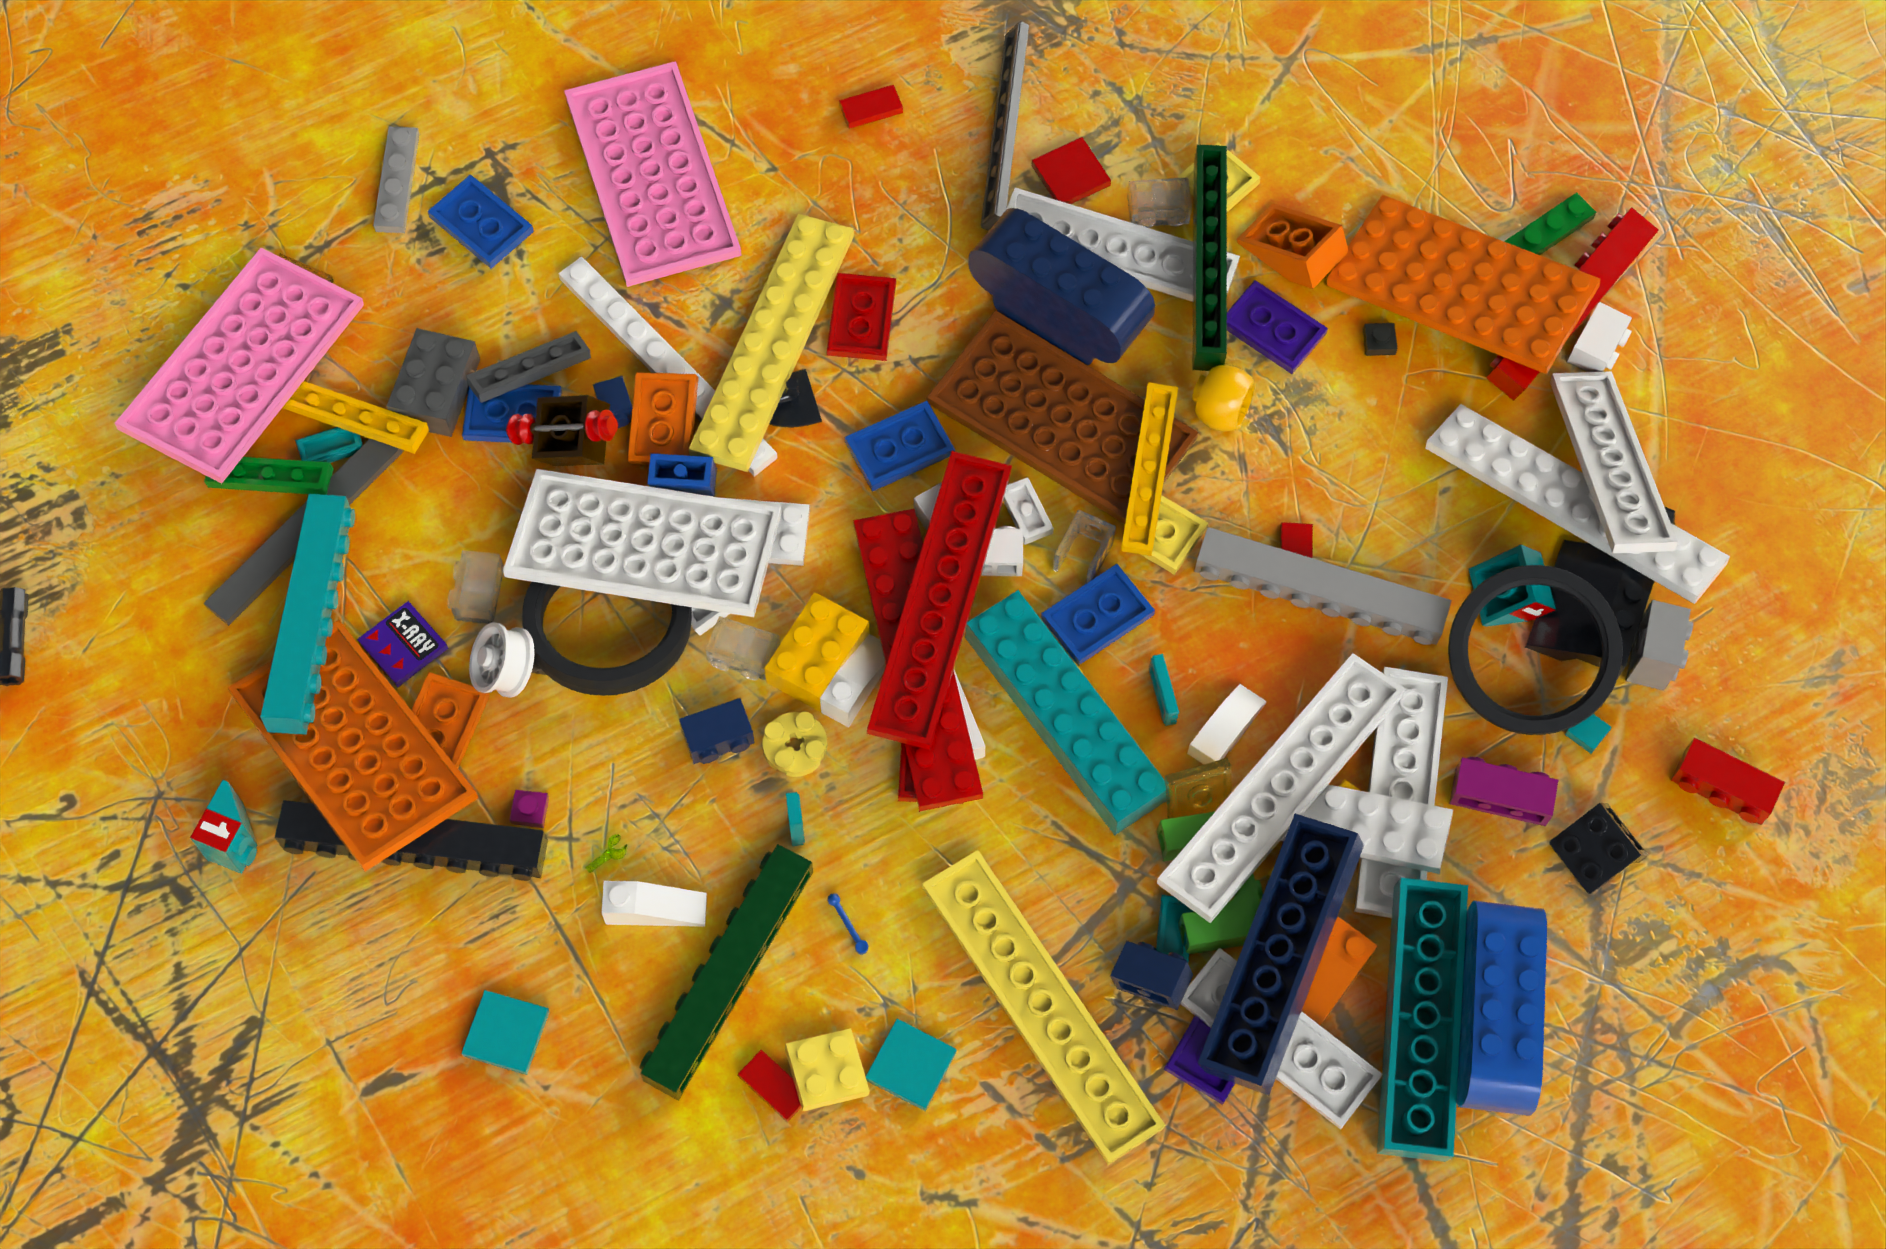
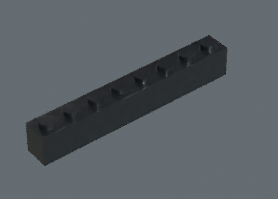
[275,800,548,881]

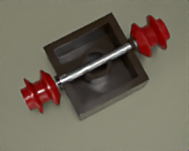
[506,395,618,466]

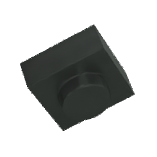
[1363,323,1398,356]

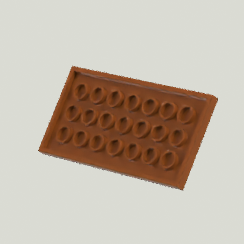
[927,310,1199,524]

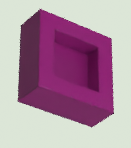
[510,790,549,828]

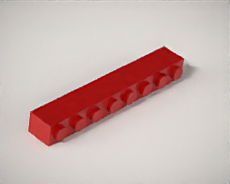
[1486,207,1659,401]

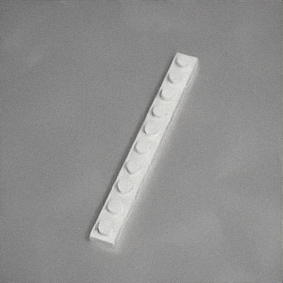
[558,256,777,477]

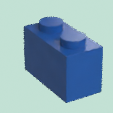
[647,453,717,497]

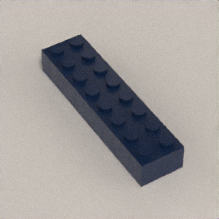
[1198,813,1364,1096]

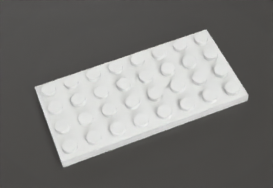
[503,469,781,617]

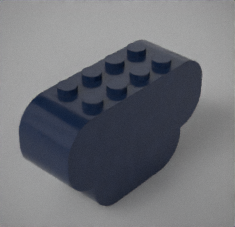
[968,208,1155,366]

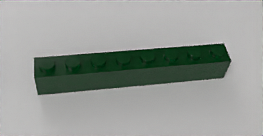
[1192,145,1227,371]
[639,844,813,1101]

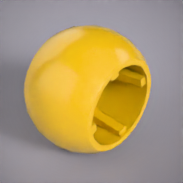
[1192,365,1255,432]

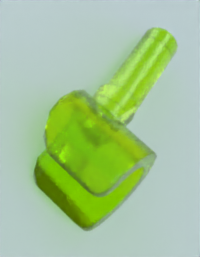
[585,834,627,873]

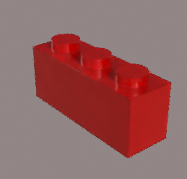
[1671,737,1785,825]

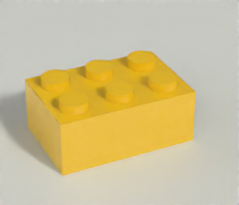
[765,592,870,712]

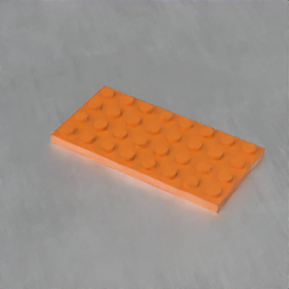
[1327,195,1600,374]
[228,620,478,872]

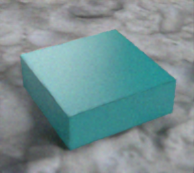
[1565,714,1612,754]

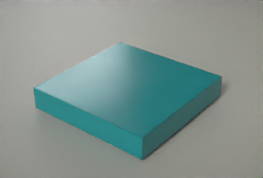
[461,990,550,1075]
[866,1019,957,1112]

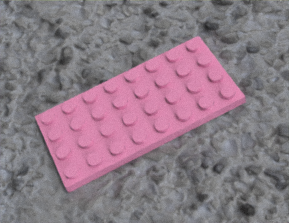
[564,61,742,287]
[115,248,364,484]

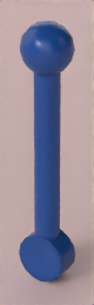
[827,893,869,955]

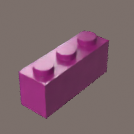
[1449,757,1559,827]

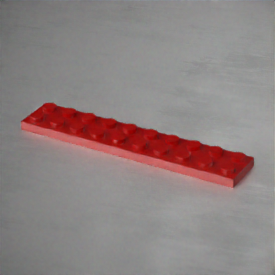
[867,451,1012,750]
[853,508,983,812]

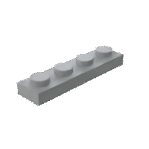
[373,126,420,233]

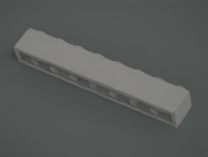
[1194,527,1452,645]

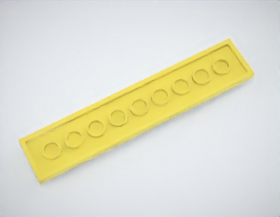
[689,214,854,472]
[922,850,1166,1165]

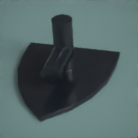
[769,369,822,428]

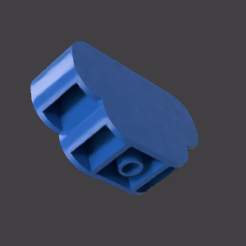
[1457,901,1547,1116]

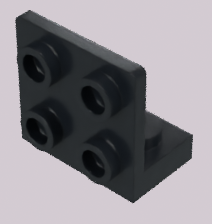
[1549,803,1649,894]

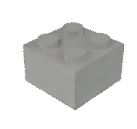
[1626,600,1693,691]

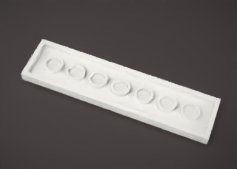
[1006,188,1240,302]
[1550,371,1678,554]
[1354,666,1448,918]

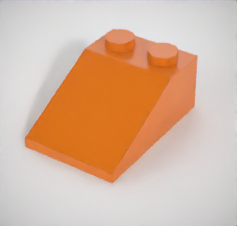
[1237,204,1349,289]
[1302,916,1378,1026]

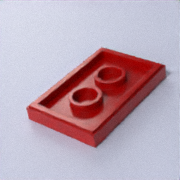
[827,273,896,361]

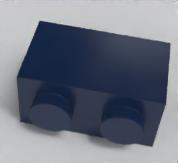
[679,698,755,764]
[1110,941,1193,1010]

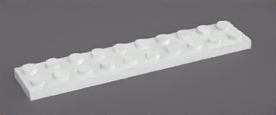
[1425,404,1730,604]
[1157,653,1406,923]

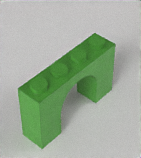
[1157,811,1263,954]

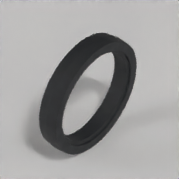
[1448,565,1623,735]
[522,582,692,696]

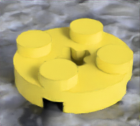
[763,712,828,777]

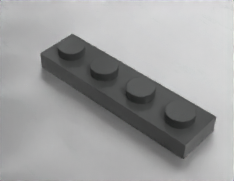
[466,331,591,403]

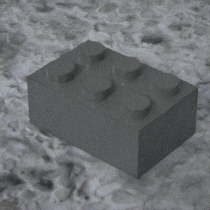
[387,328,480,437]

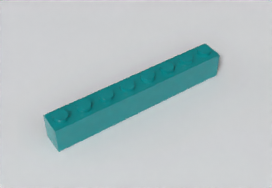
[260,494,355,735]

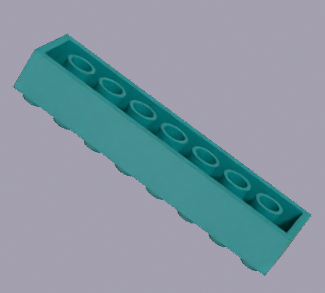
[965,590,1170,835]
[1377,877,1468,1162]

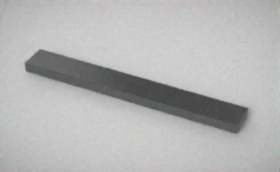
[981,21,1029,231]
[204,439,404,626]

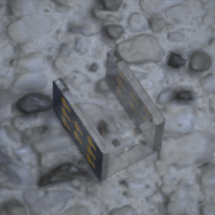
[1053,509,1116,583]

